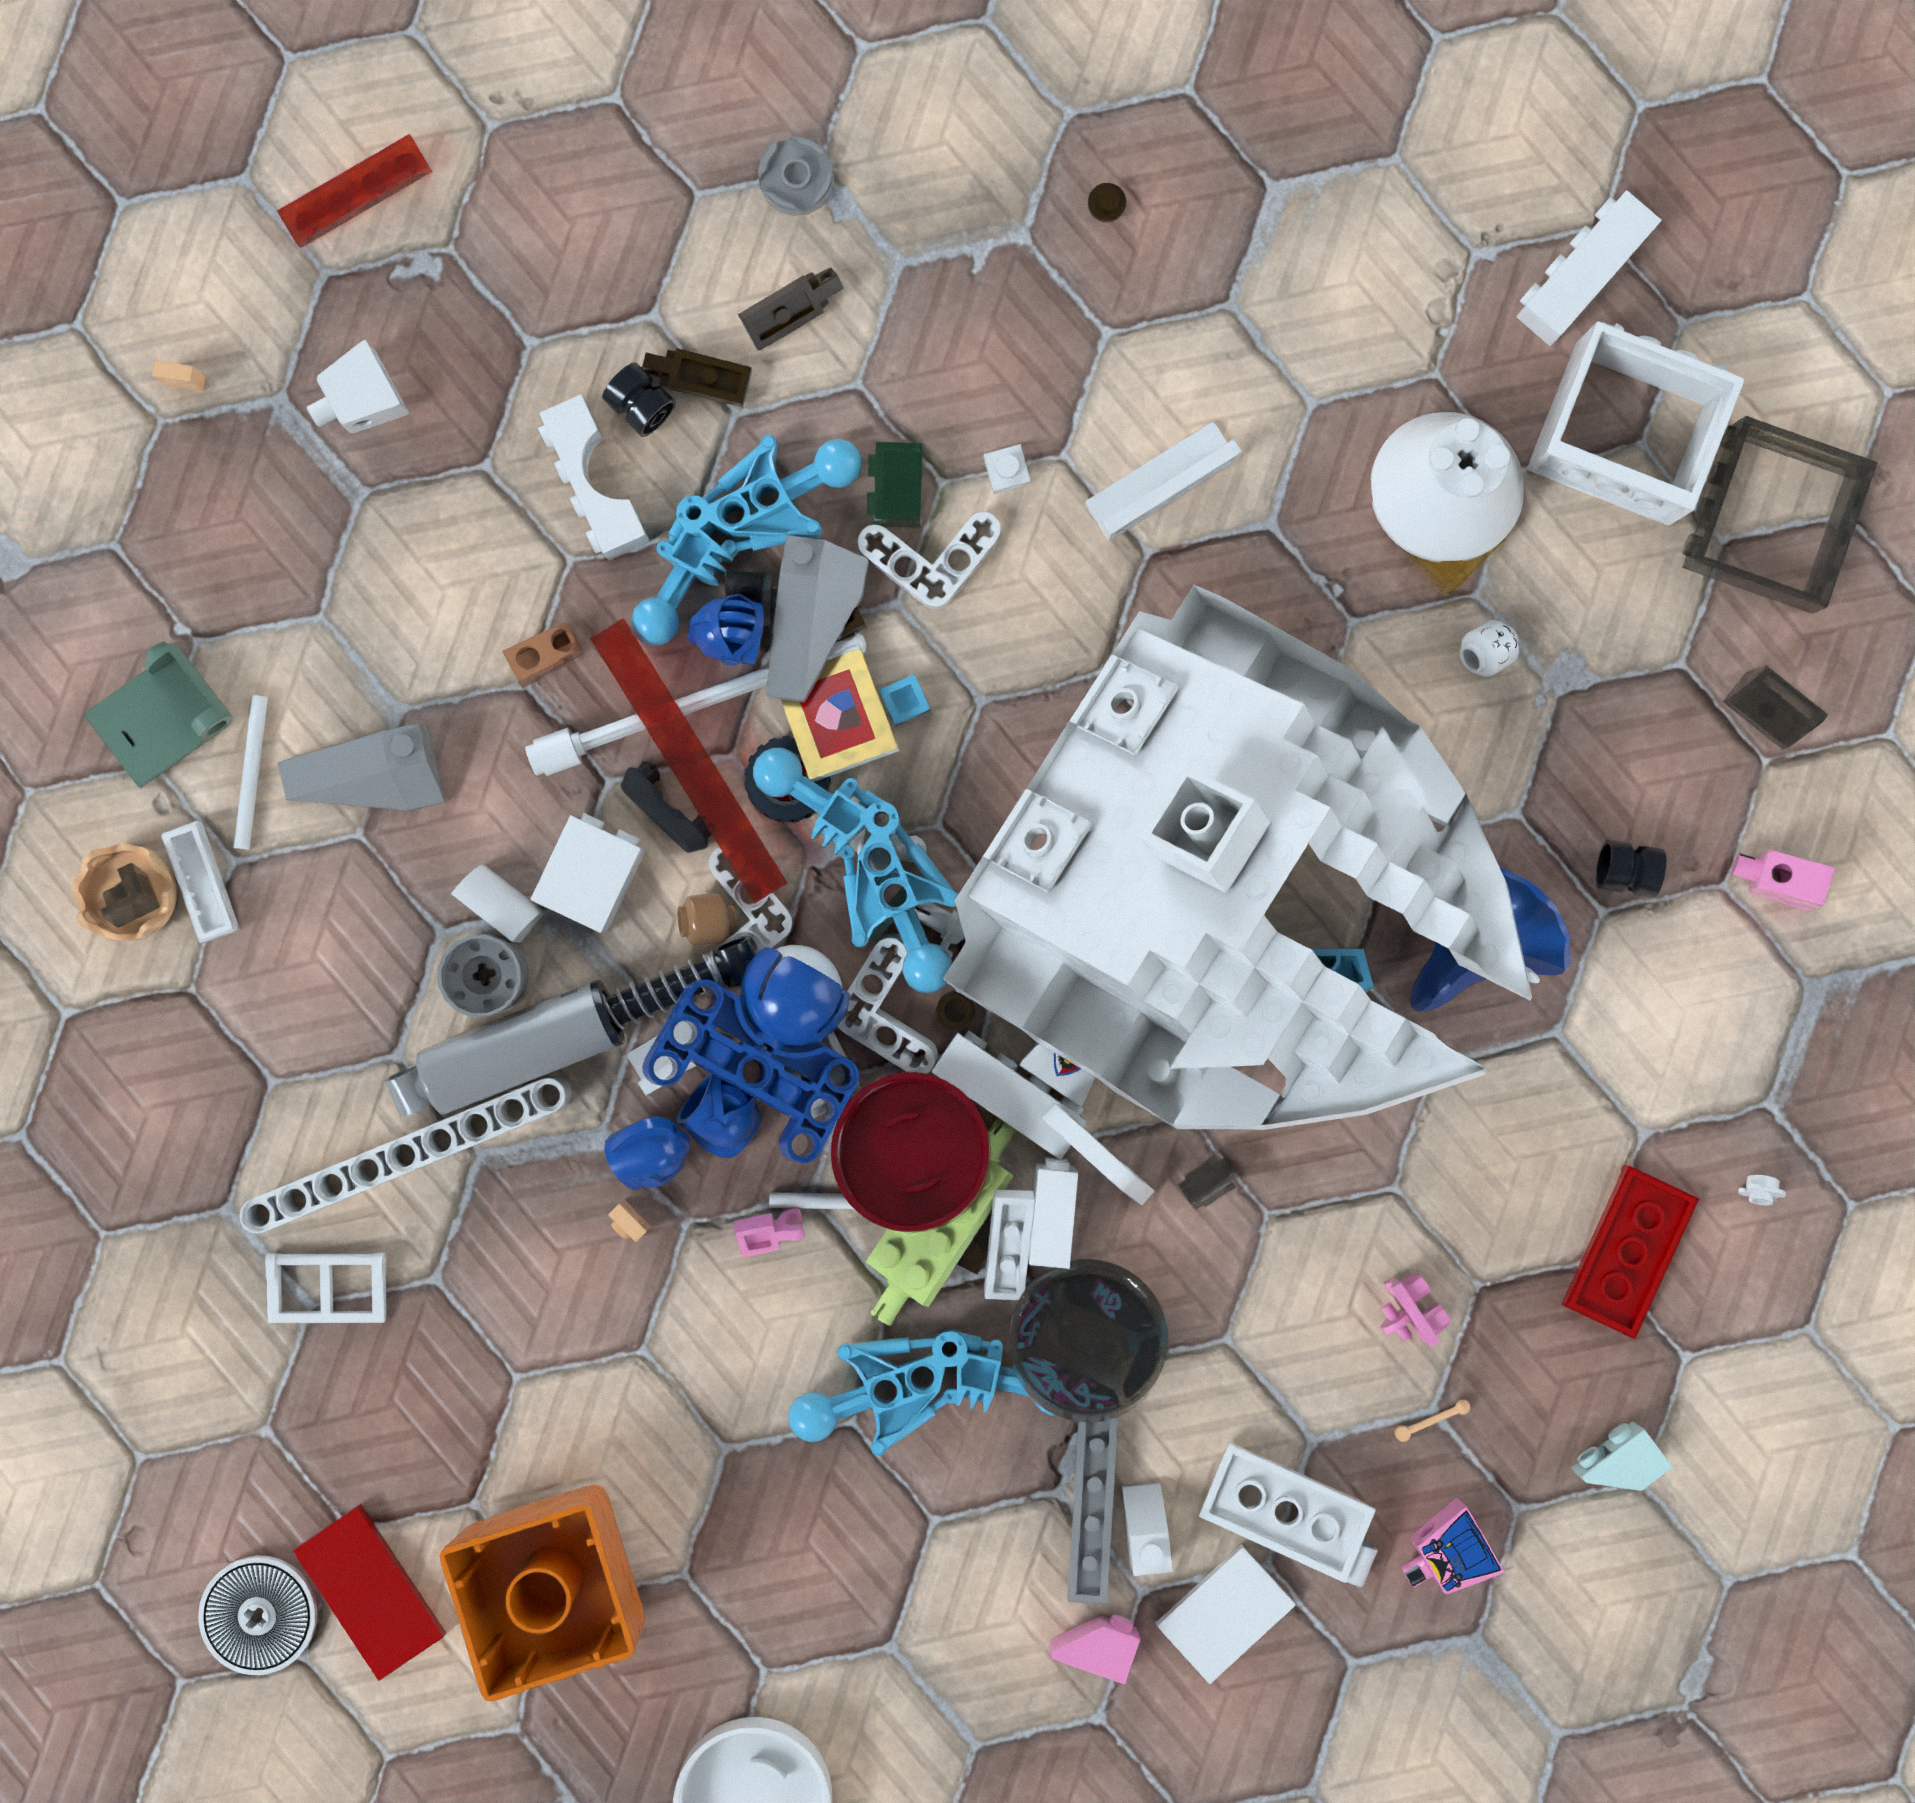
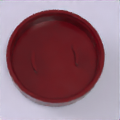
[831,1072,991,1233]

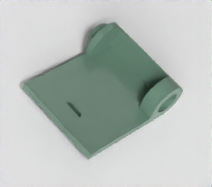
[83,642,233,788]

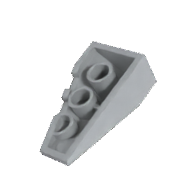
[766,535,869,703]
[278,723,446,811]

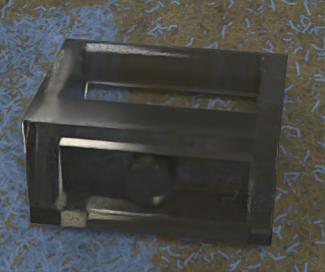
[1722,665,1828,750]

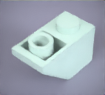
[1571,1421,1673,1491]

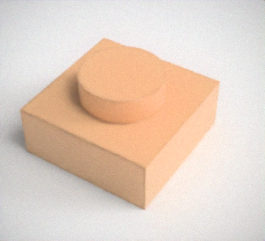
[608,1200,652,1242]

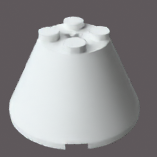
[1370,412,1524,563]

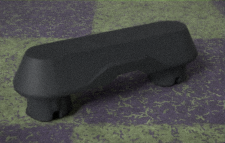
[621,761,715,853]

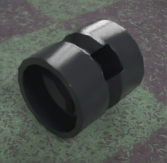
[602,362,676,437]
[1596,840,1667,898]

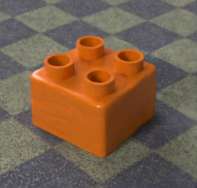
[439,1485,645,1701]

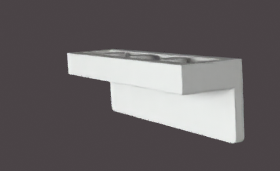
[1085,422,1242,542]

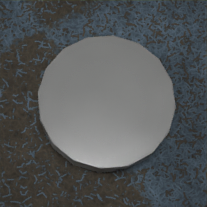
[758,136,835,216]

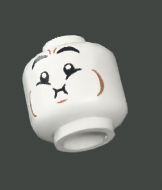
[1460,620,1519,677]

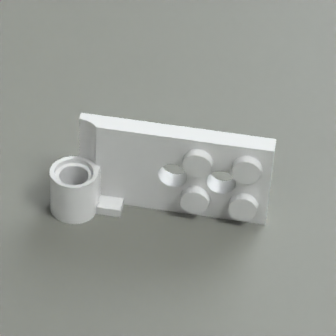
[1199,1442,1378,1587]

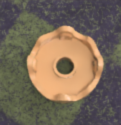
[71,844,177,941]

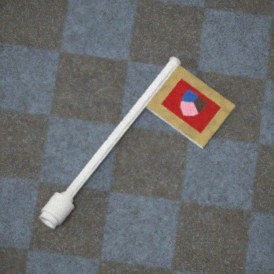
[525,632,899,782]

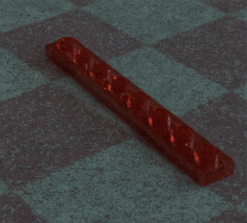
[590,618,788,904]

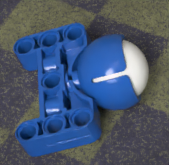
[642,945,859,1163]

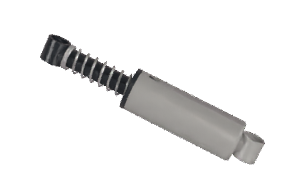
[385,936,756,1117]

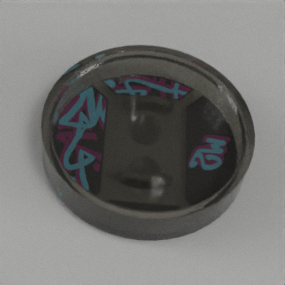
[1009,1259,1168,1423]

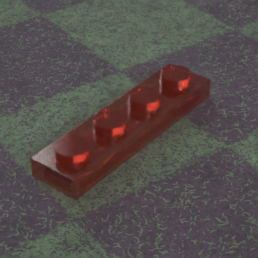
[277,134,433,248]

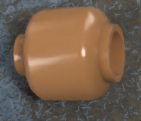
[677,893,736,946]

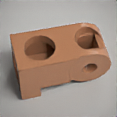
[502,623,583,688]

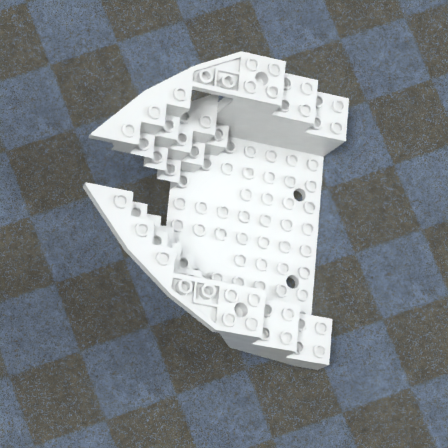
[943,585,1532,1130]

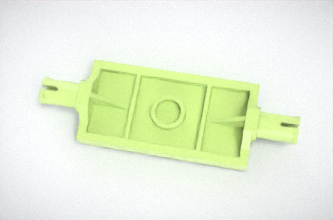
[866,1117,1017,1326]

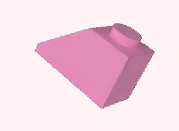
[1049,1615,1140,1684]

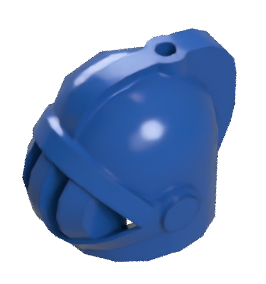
[688,594,764,666]
[676,1072,761,1158]
[604,1116,690,1190]

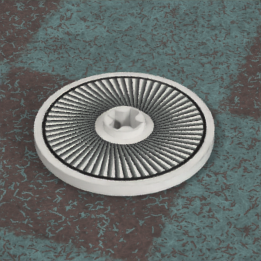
[198,1555,317,1675]

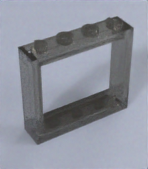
[1682,416,1878,614]

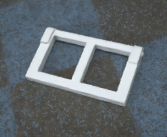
[265,1253,386,1323]

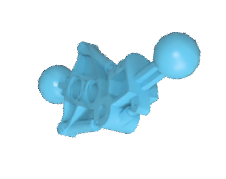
[631,434,863,646]
[753,748,958,993]
[788,1328,1067,1456]

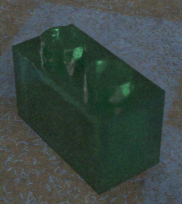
[867,442,923,528]

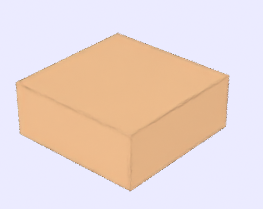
[152,361,206,391]

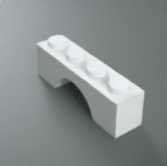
[538,394,650,560]

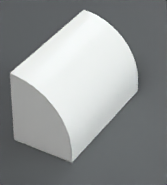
[451,865,545,942]

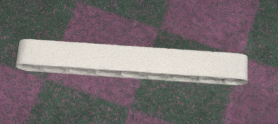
[239,1076,572,1234]

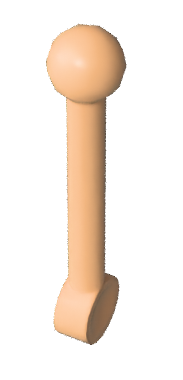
[1394,1399,1471,1442]

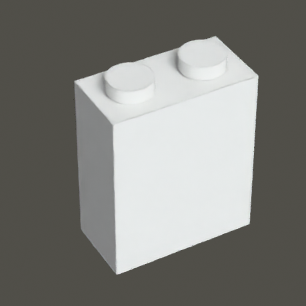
[530,813,646,934]
[1028,1156,1078,1269]

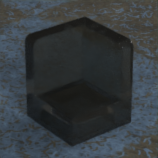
[100,862,161,928]

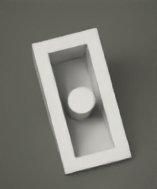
[1122,1482,1173,1576]

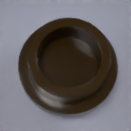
[1088,183,1126,223]
[937,991,975,1029]

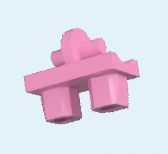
[1380,1272,1452,1348]

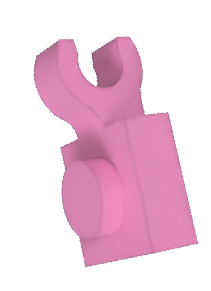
[733,1208,805,1257]

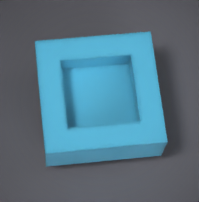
[879,674,931,726]

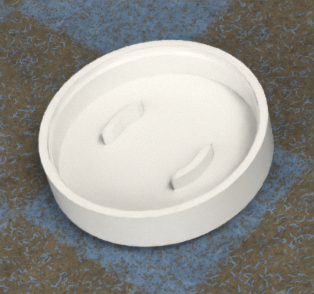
[673,1717,832,1803]

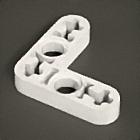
[858,512,1000,609]
[709,846,794,954]
[838,933,938,1074]
[1041,1103,1155,1205]

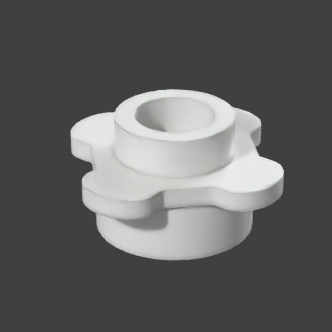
[1738,1175,1786,1206]

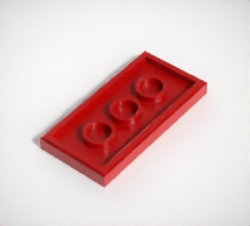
[1561,1164,1700,1339]
[293,1504,446,1681]

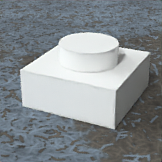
[983,444,1031,494]

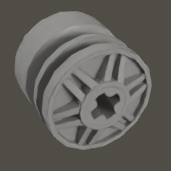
[438,934,528,1017]

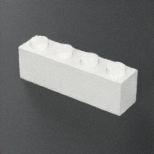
[1516,190,1662,347]
[931,1030,1087,1160]

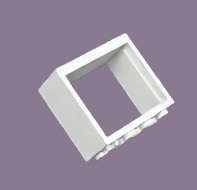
[1526,321,1745,526]

